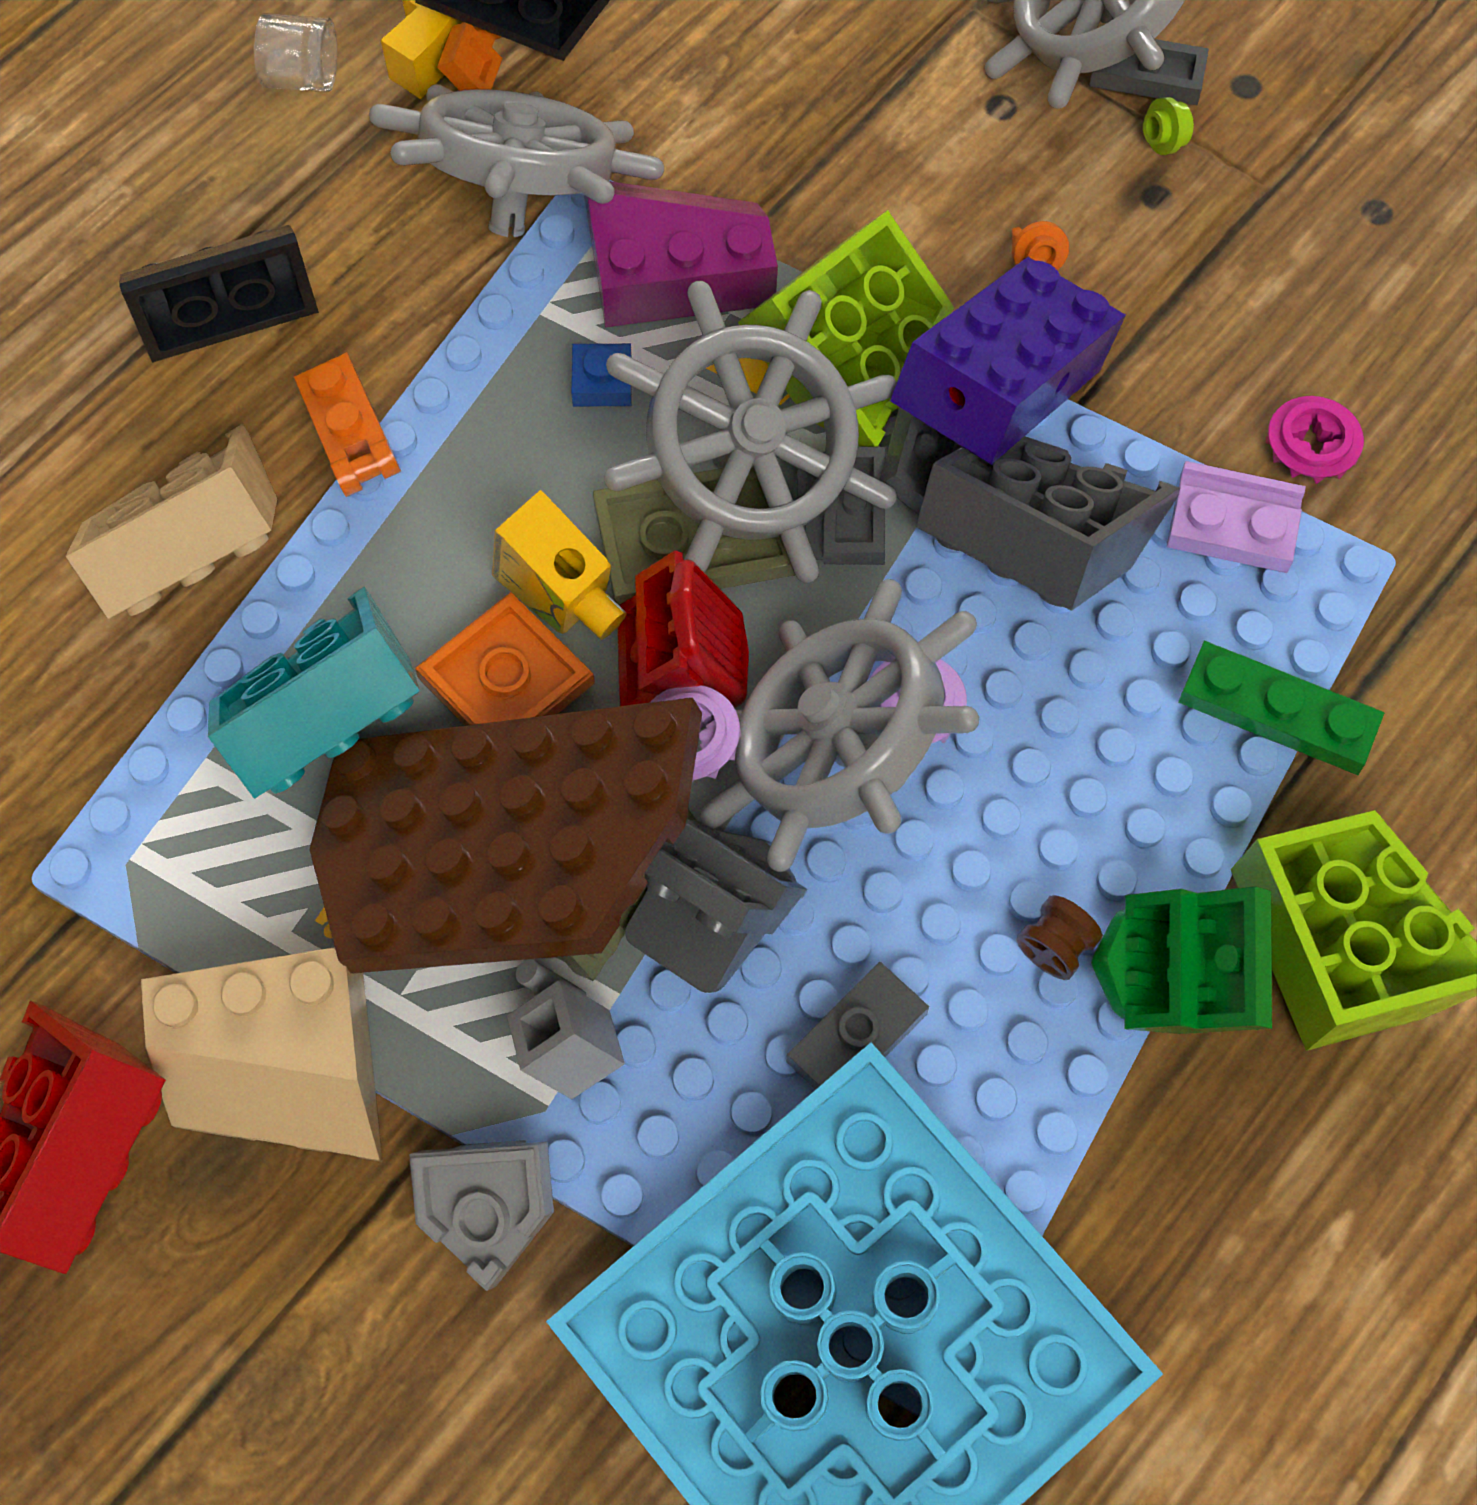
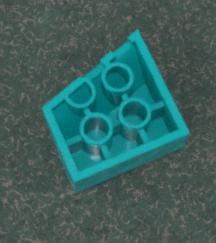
[208,586,420,799]

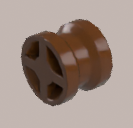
[1016,895,1103,980]

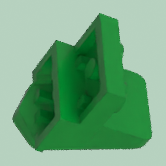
[1091,886,1272,1034]

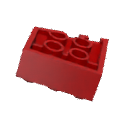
[0,1000,166,1275]

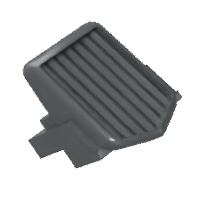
[625,819,807,993]

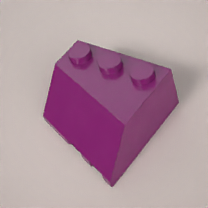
[584,181,778,328]

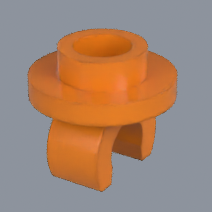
[1012,221,1069,271]

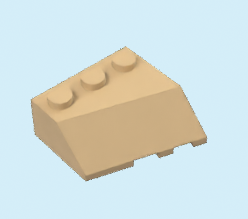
[66,423,277,619]
[141,947,382,1162]

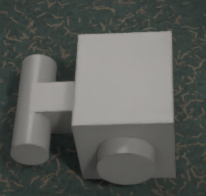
[507,959,625,1099]

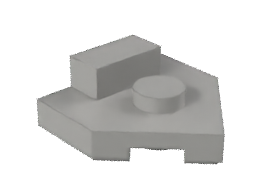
[409,1140,554,1291]

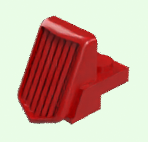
[617,550,749,708]

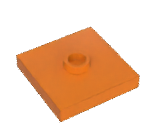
[415,592,595,726]

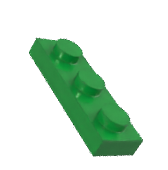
[1178,640,1385,775]

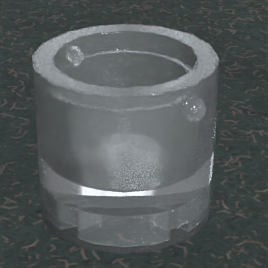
[254,13,338,92]

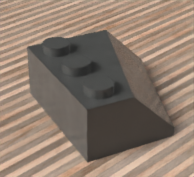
[916,436,1181,611]

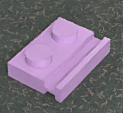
[1166,461,1306,573]

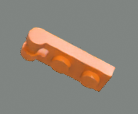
[294,352,401,497]

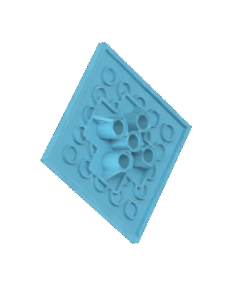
[546,1042,1163,1505]

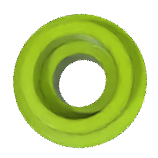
[1143,97,1194,155]

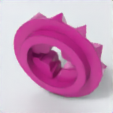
[1265,396,1364,484]

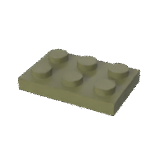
[593,467,795,605]

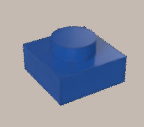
[571,343,632,407]

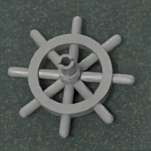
[984,0,1185,109]
[369,84,664,237]
[604,281,897,583]
[700,579,979,872]

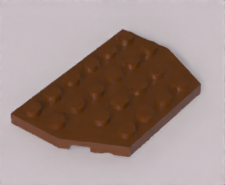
[309,697,702,974]

